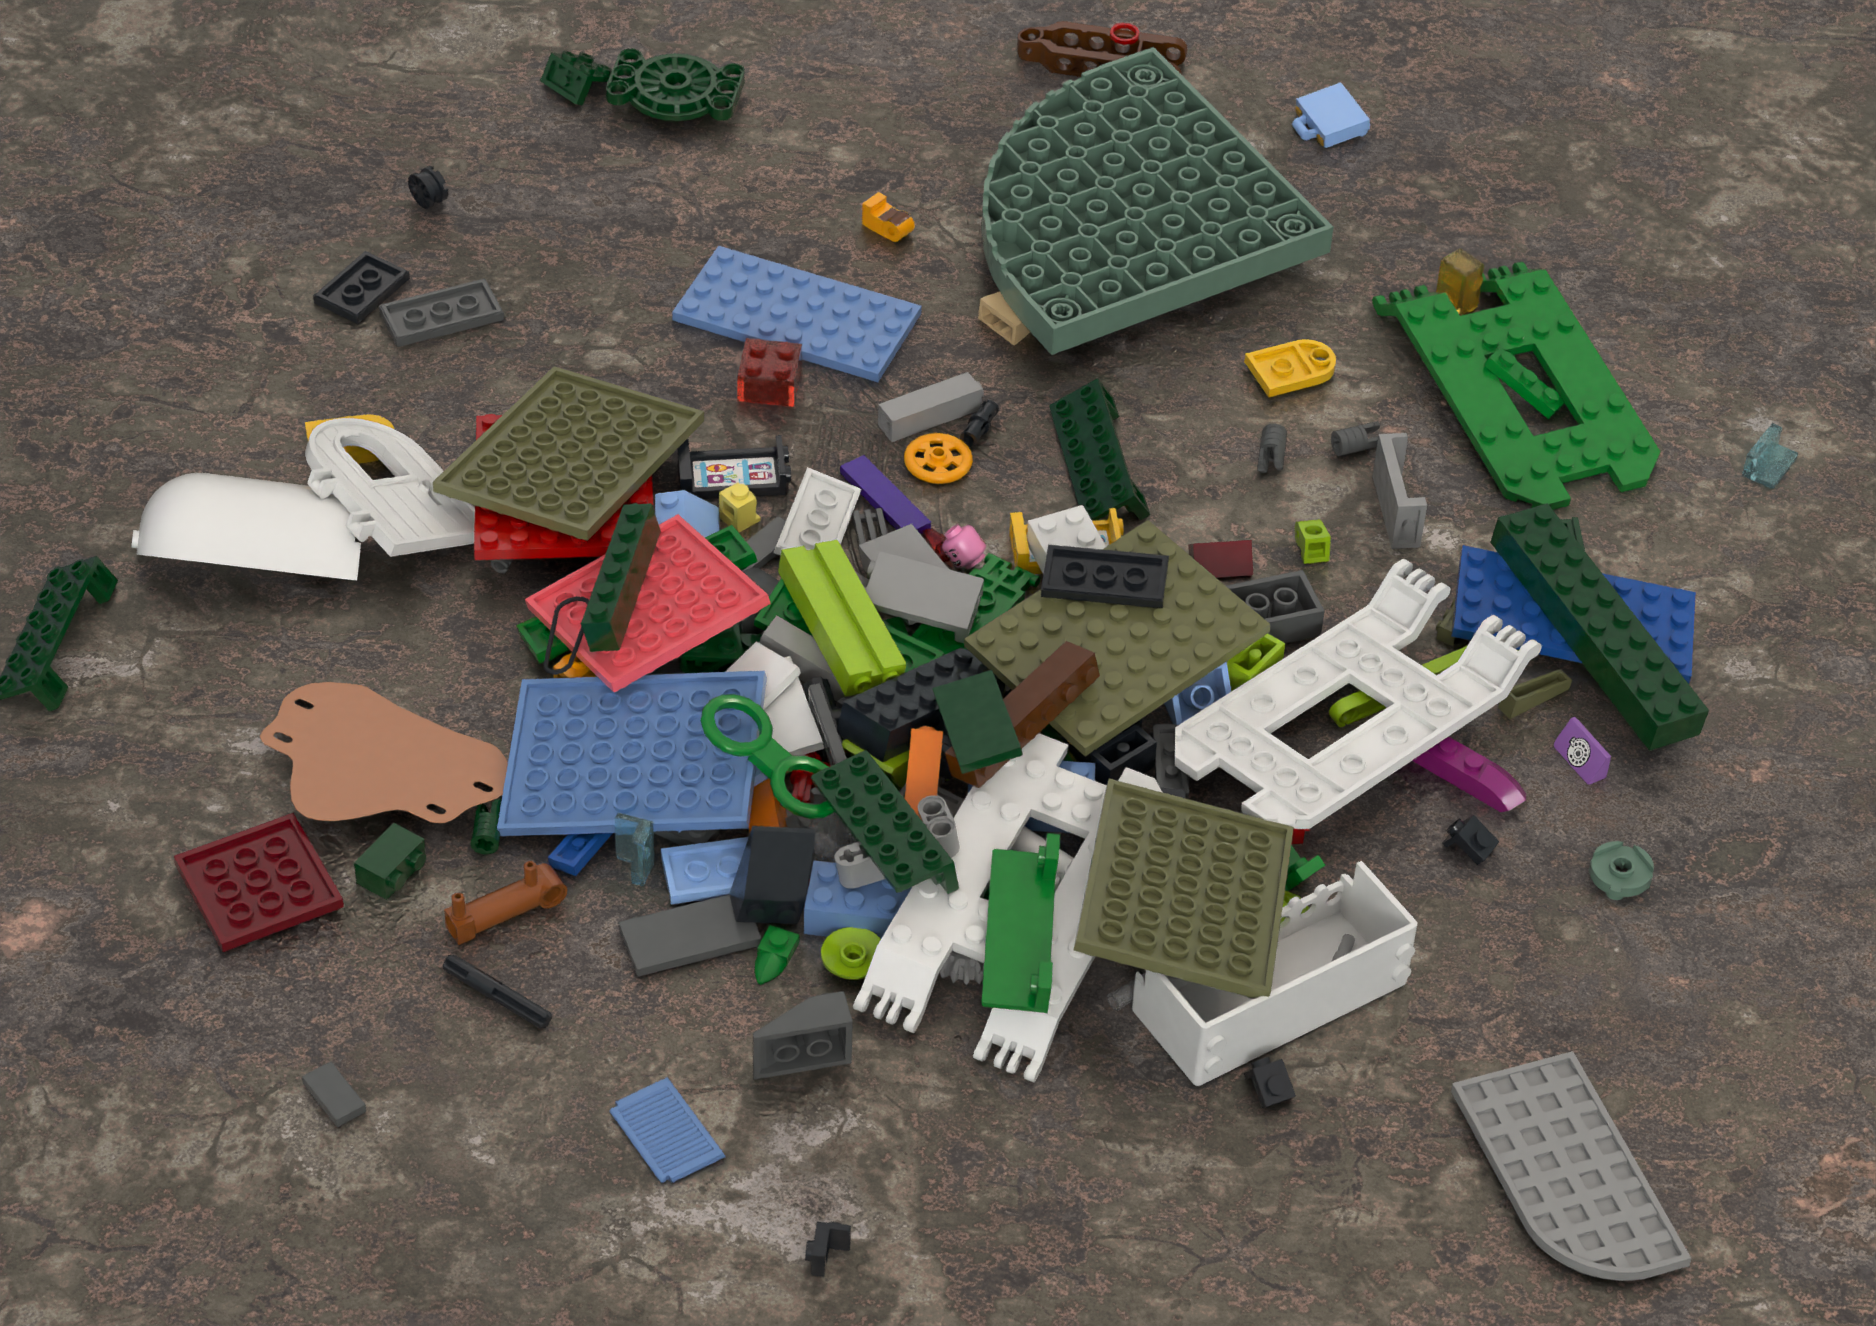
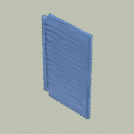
[610,1077,725,1183]

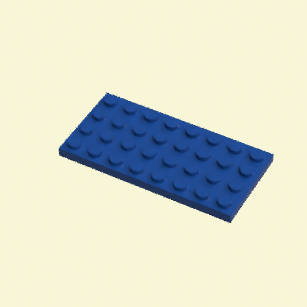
[1451,545,1696,684]

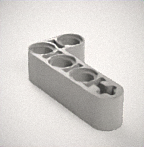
[834,795,960,889]

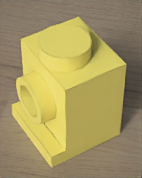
[719,482,761,533]

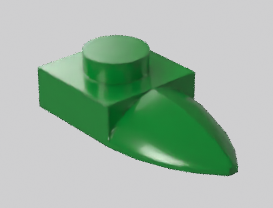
[754,925,800,985]

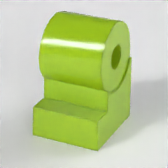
[1295,519,1331,564]

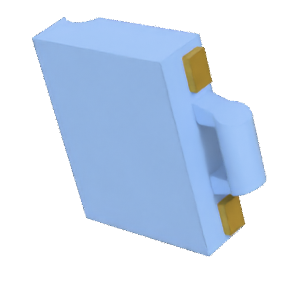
[1292,82,1370,148]

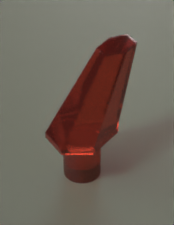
[923,528,950,562]

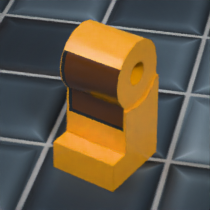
[862,192,915,242]

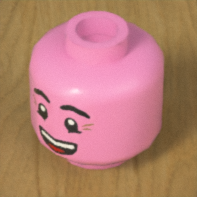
[942,524,986,569]

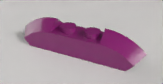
[1412,736,1526,812]

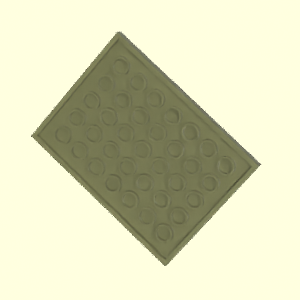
[433,366,704,541]
[964,520,1270,756]
[1073,779,1294,999]

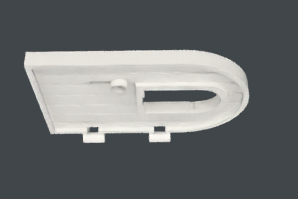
[305,418,475,557]

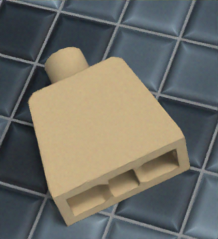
[978,291,1030,345]

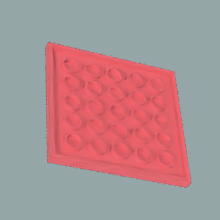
[525,514,771,693]

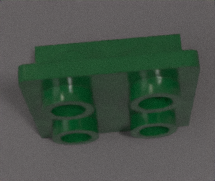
[540,51,612,105]

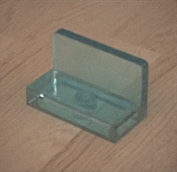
[1742,423,1798,489]
[615,813,654,887]

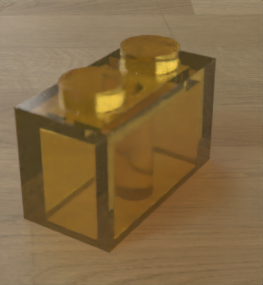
[1436,248,1484,316]

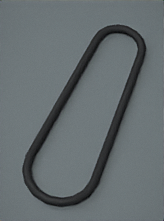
[544,597,589,674]

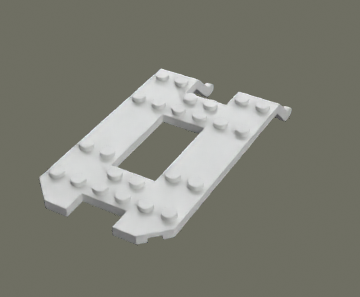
[1175,559,1542,829]
[853,733,1162,1083]

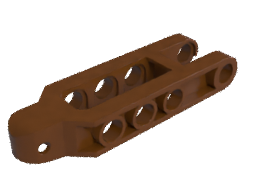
[1017,21,1188,77]

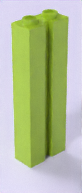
[778,540,906,697]

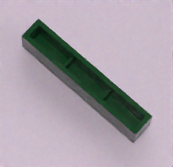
[581,503,661,652]

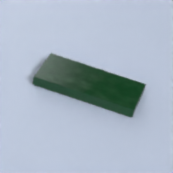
[932,670,1023,774]

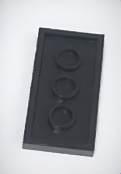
[1041,544,1169,608]

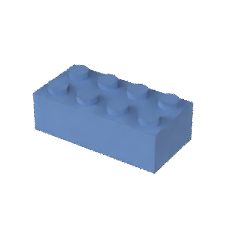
[804,860,913,939]

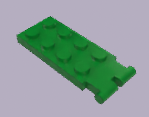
[911,553,1041,655]

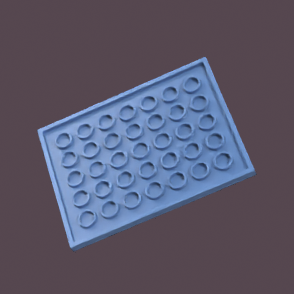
[497,671,767,836]

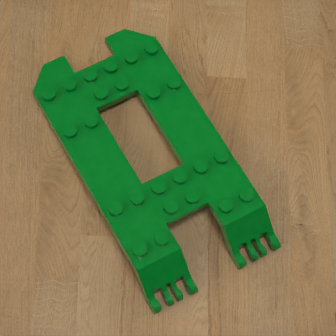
[1372,261,1661,510]

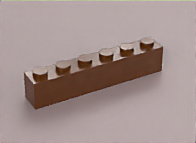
[945,641,1100,788]

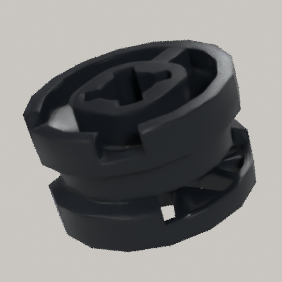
[408,165,448,209]

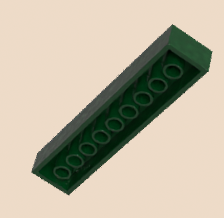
[1490,503,1709,751]

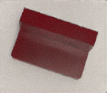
[1188,540,1253,578]

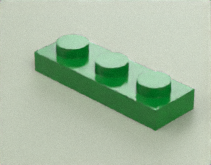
[1484,348,1564,419]

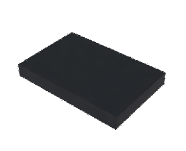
[313,251,410,324]

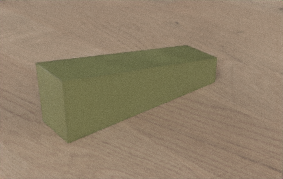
[1498,669,1572,719]

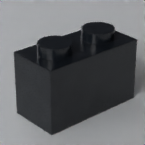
[1089,724,1157,785]

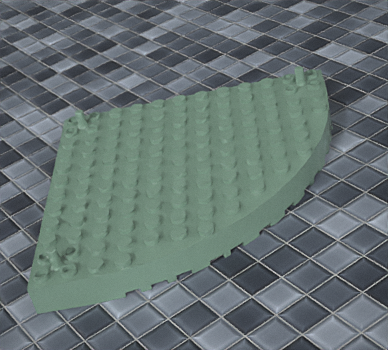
[981,47,1334,355]

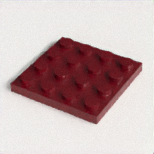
[174,813,344,952]

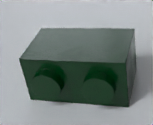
[354,823,426,900]

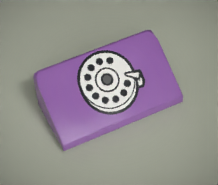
[1553,717,1611,784]

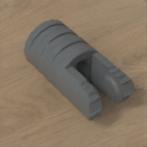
[1331,421,1381,456]
[1257,424,1287,473]

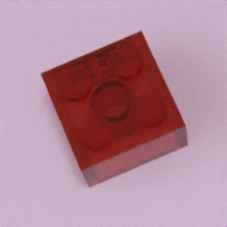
[737,338,802,407]

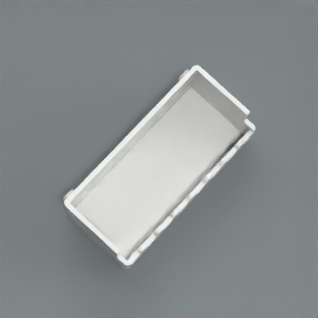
[1132,861,1417,1086]

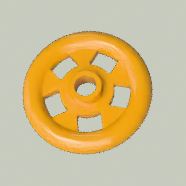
[904,433,973,484]

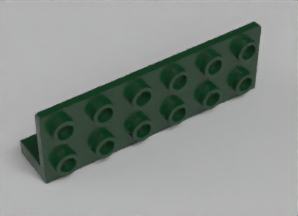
[1049,378,1151,521]
[0,556,118,711]
[811,750,959,894]

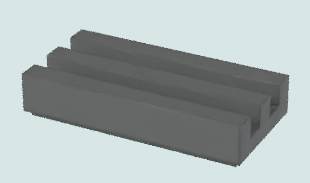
[853,508,887,545]

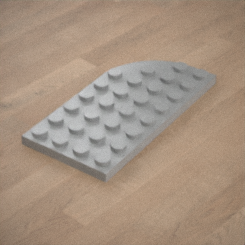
[1451,1051,1691,1281]

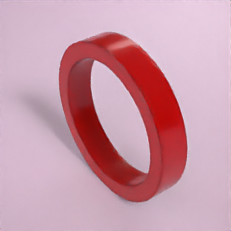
[1110,23,1139,45]

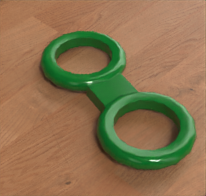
[700,694,835,819]

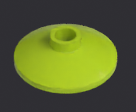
[821,927,881,980]

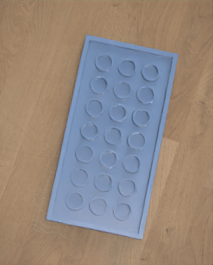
[672,246,922,382]

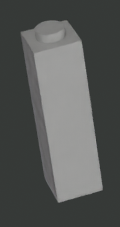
[878,372,984,442]
[759,615,845,701]

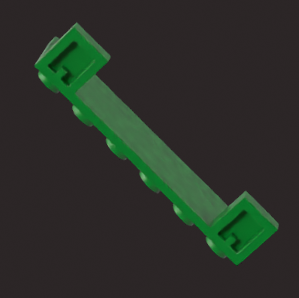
[981,833,1060,1013]

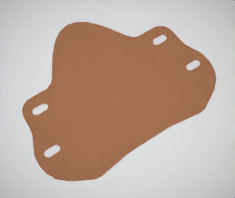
[260,682,508,823]

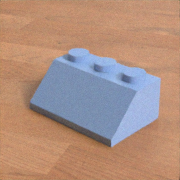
[655,490,720,538]

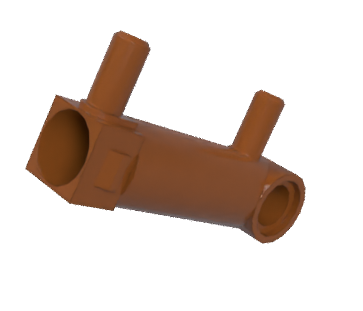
[444,861,568,945]

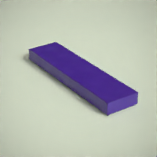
[840,455,931,534]

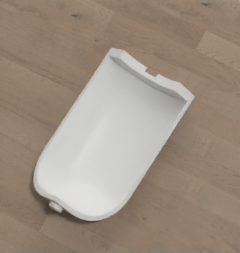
[131,473,361,581]

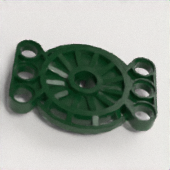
[606,48,745,121]

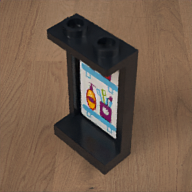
[677,435,791,499]

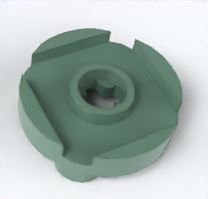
[1589,841,1654,900]

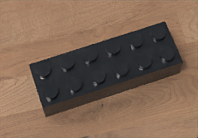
[837,647,1005,762]

